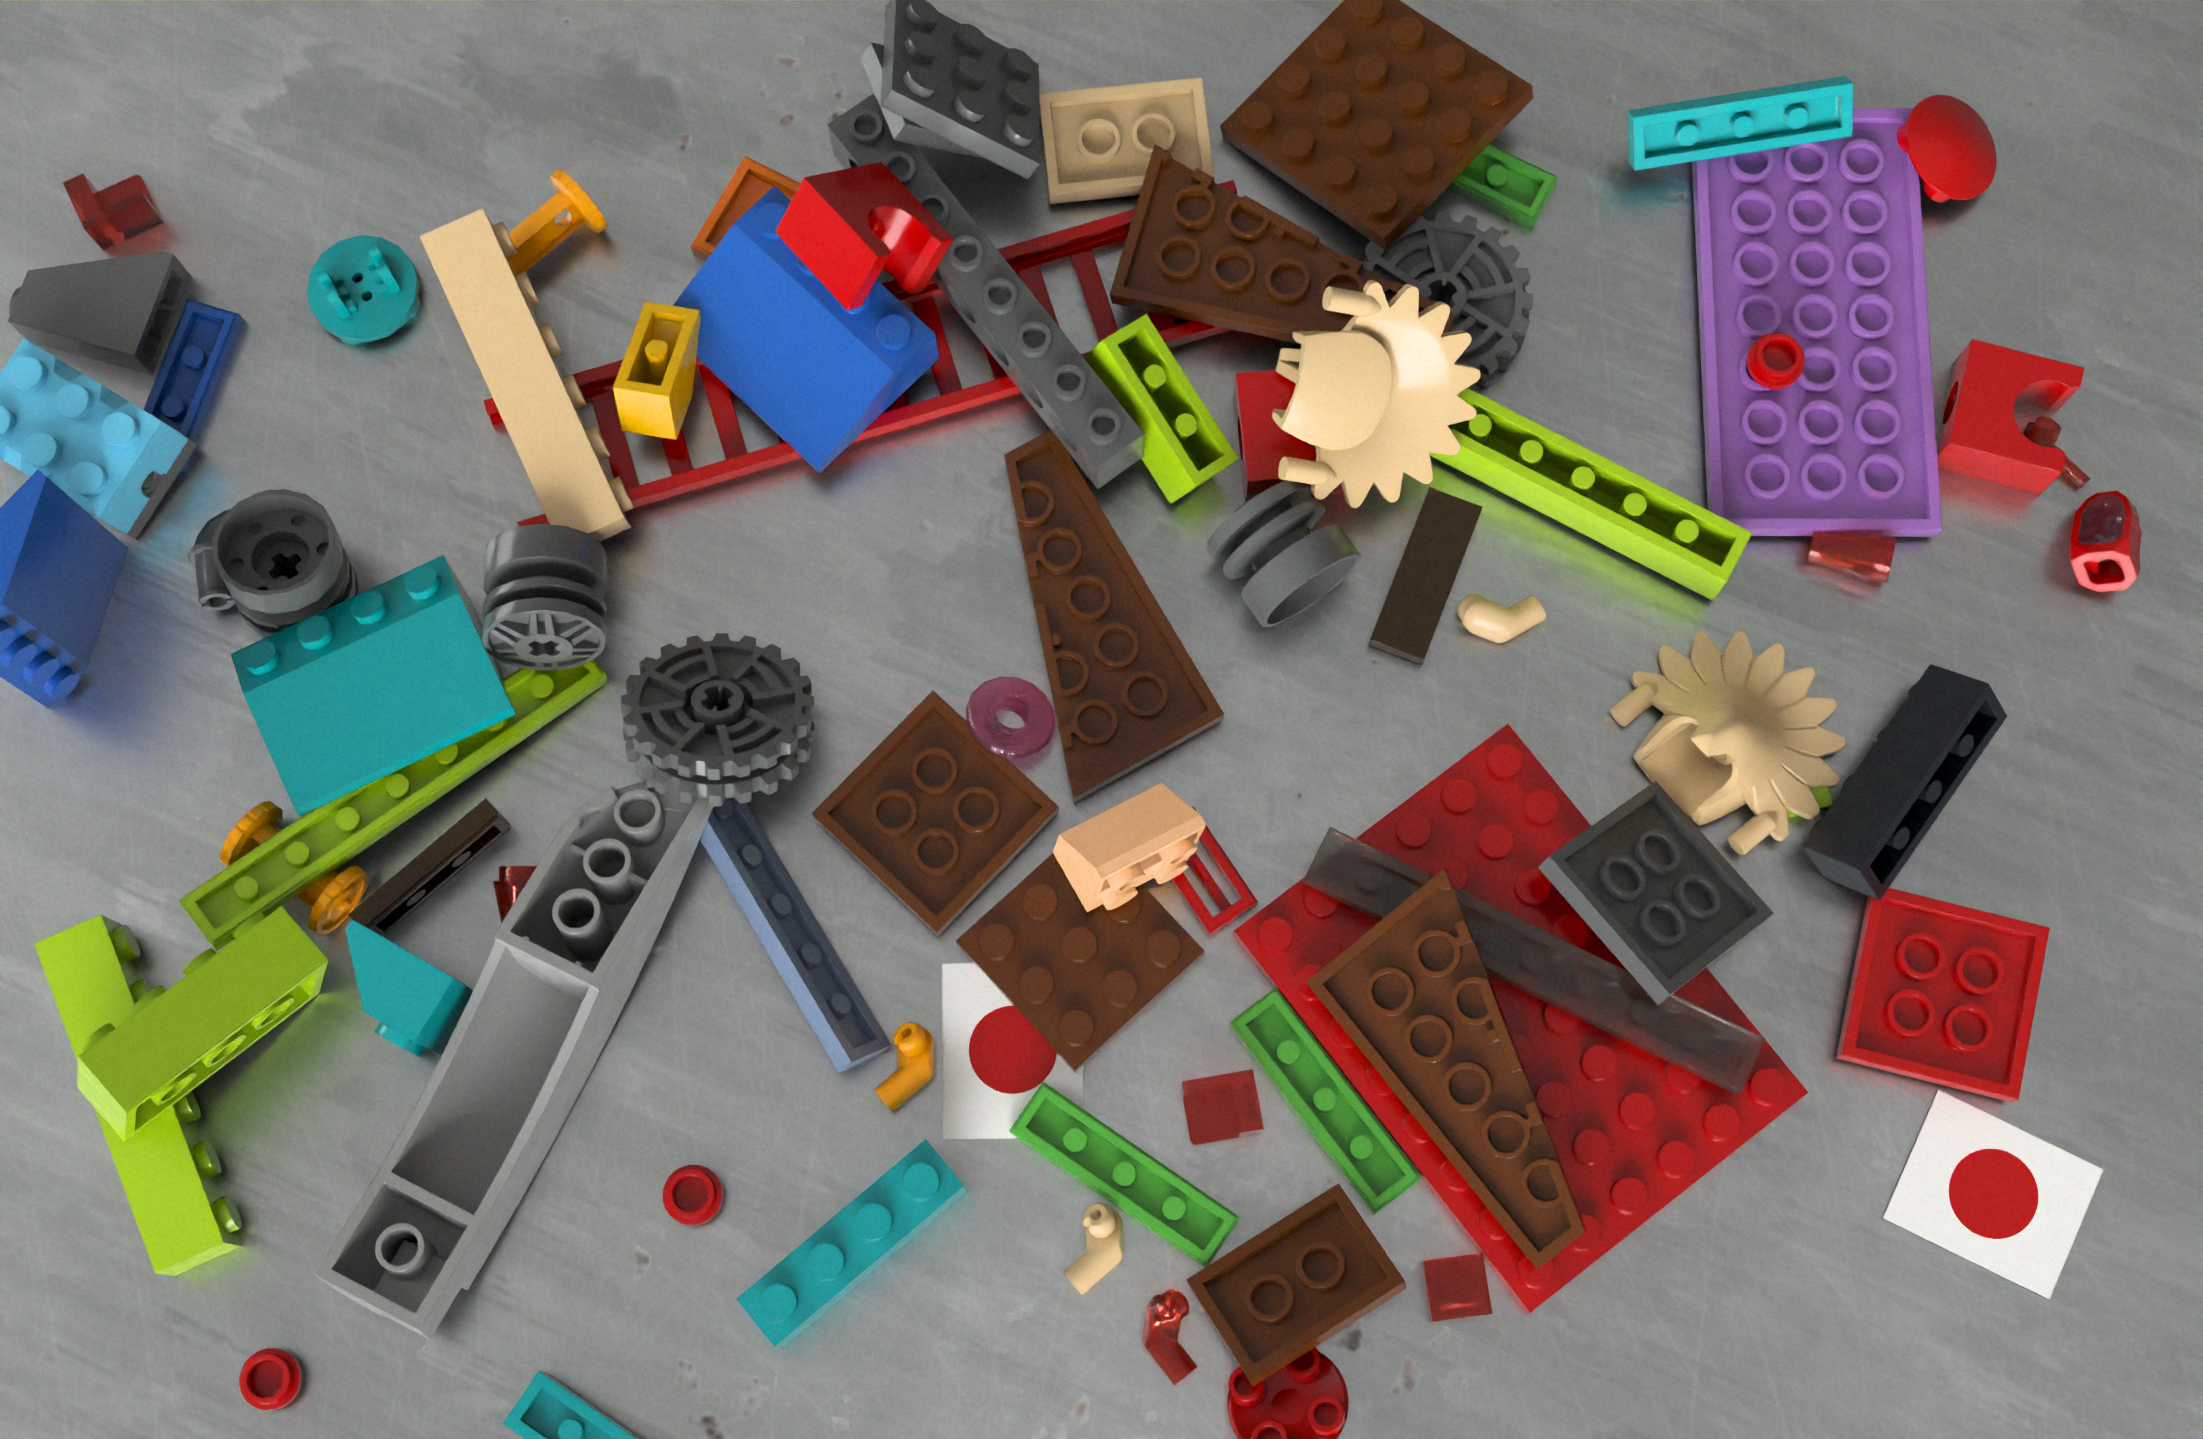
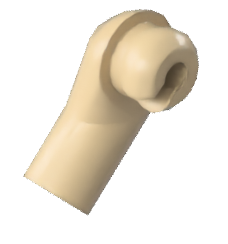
[1458,594,1546,643]
[1063,1203,1124,1295]

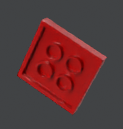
[1836,888,2050,1102]

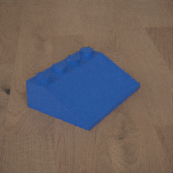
[673,186,939,474]
[0,470,128,708]

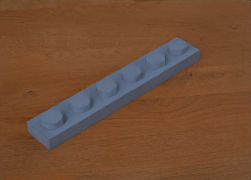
[700,798,891,1073]

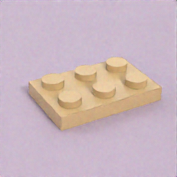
[1039,77,1215,204]

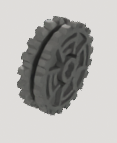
[1363,211,1533,389]
[621,633,815,806]

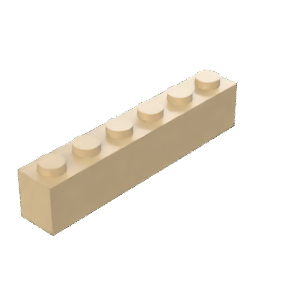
[419,208,634,542]

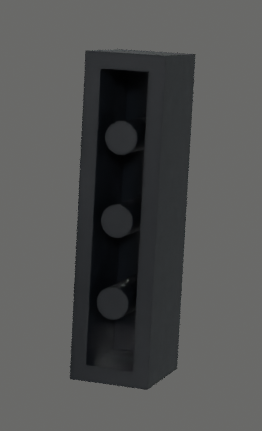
[1802,664,2007,900]

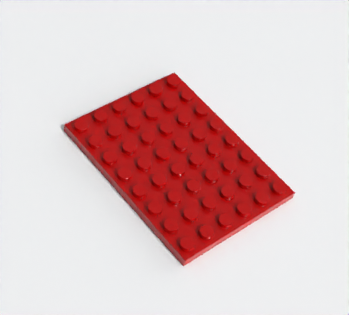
[1233,724,1808,1313]

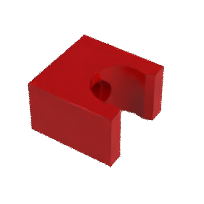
[775,162,954,310]
[1936,339,2084,495]
[1233,370,1344,502]

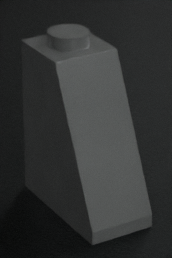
[8,251,191,375]

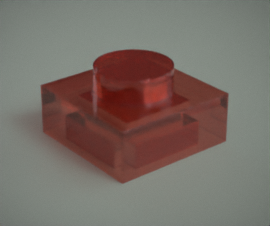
[1421,1253,1492,1323]

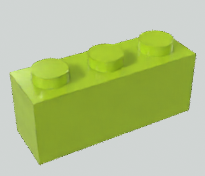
[1083,314,1239,504]

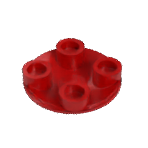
[1897,95,1997,203]
[1227,1347,1349,1439]

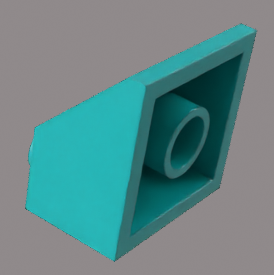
[345,919,473,1057]

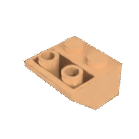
[1053,783,1206,912]

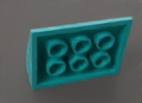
[231,555,516,816]

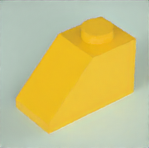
[613,301,701,440]

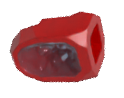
[2070,491,2142,592]

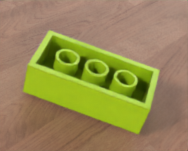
[77,906,328,1142]

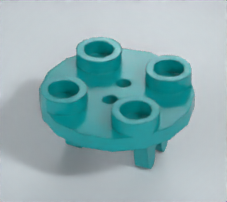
[307,235,420,345]

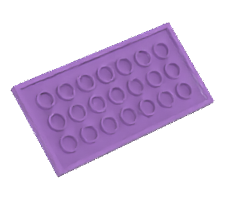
[1692,108,1942,537]

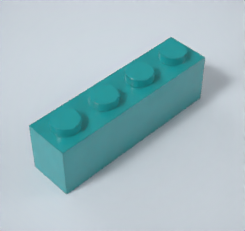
[736,1139,968,1349]

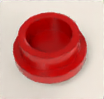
[1746,333,1805,389]
[662,1165,723,1226]
[239,1348,302,1410]

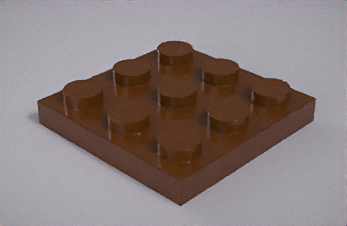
[811,690,1059,936]
[956,853,1205,1073]

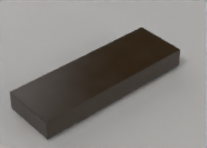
[1369,487,1483,665]
[348,798,511,936]

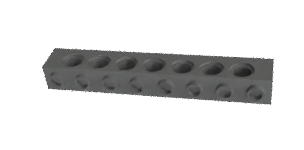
[827,94,1144,489]

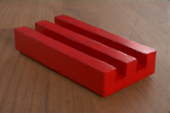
[1171,806,1258,937]

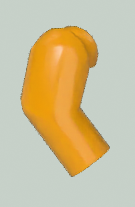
[873,1022,934,1112]

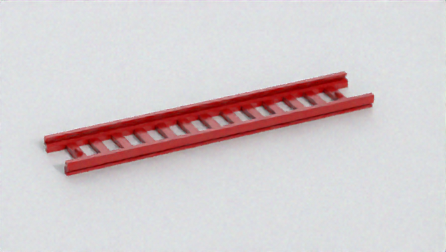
[484,180,1237,526]

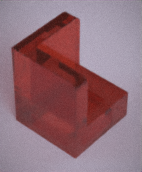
[63,173,164,250]
[1181,1069,1264,1146]

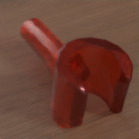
[2023,416,2090,488]

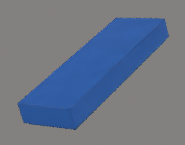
[143,299,245,471]

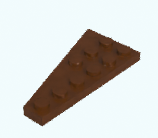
[1110,144,1454,344]
[1004,430,1224,803]
[1306,868,1586,1270]

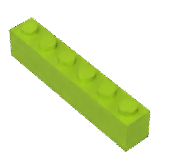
[1429,388,1752,601]
[34,914,242,1276]

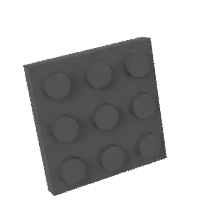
[881,0,1040,179]
[1538,781,1774,1005]

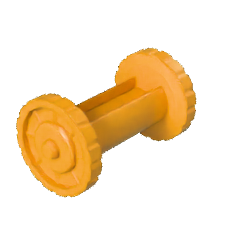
[508,169,607,276]
[220,801,370,936]

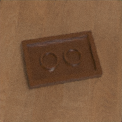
[1186,1183,1407,1387]

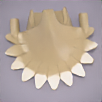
[1271,280,1481,508]
[1610,631,1846,856]

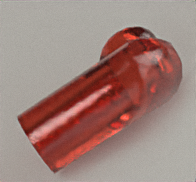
[1142,1289,1198,1385]

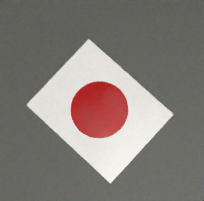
[942,963,1085,1140]
[1883,1089,2104,1300]

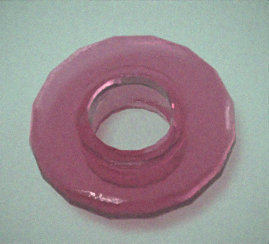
[966,676,1056,758]

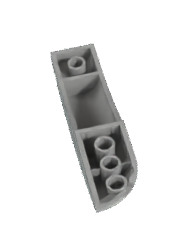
[314,778,713,1340]

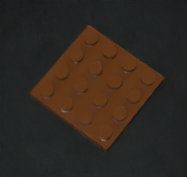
[1220,0,1533,250]

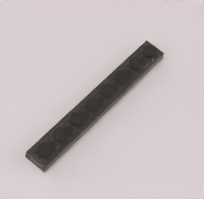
[1303,827,1765,1095]

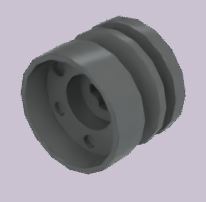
[1206,480,1361,628]
[212,489,356,638]
[482,524,607,671]

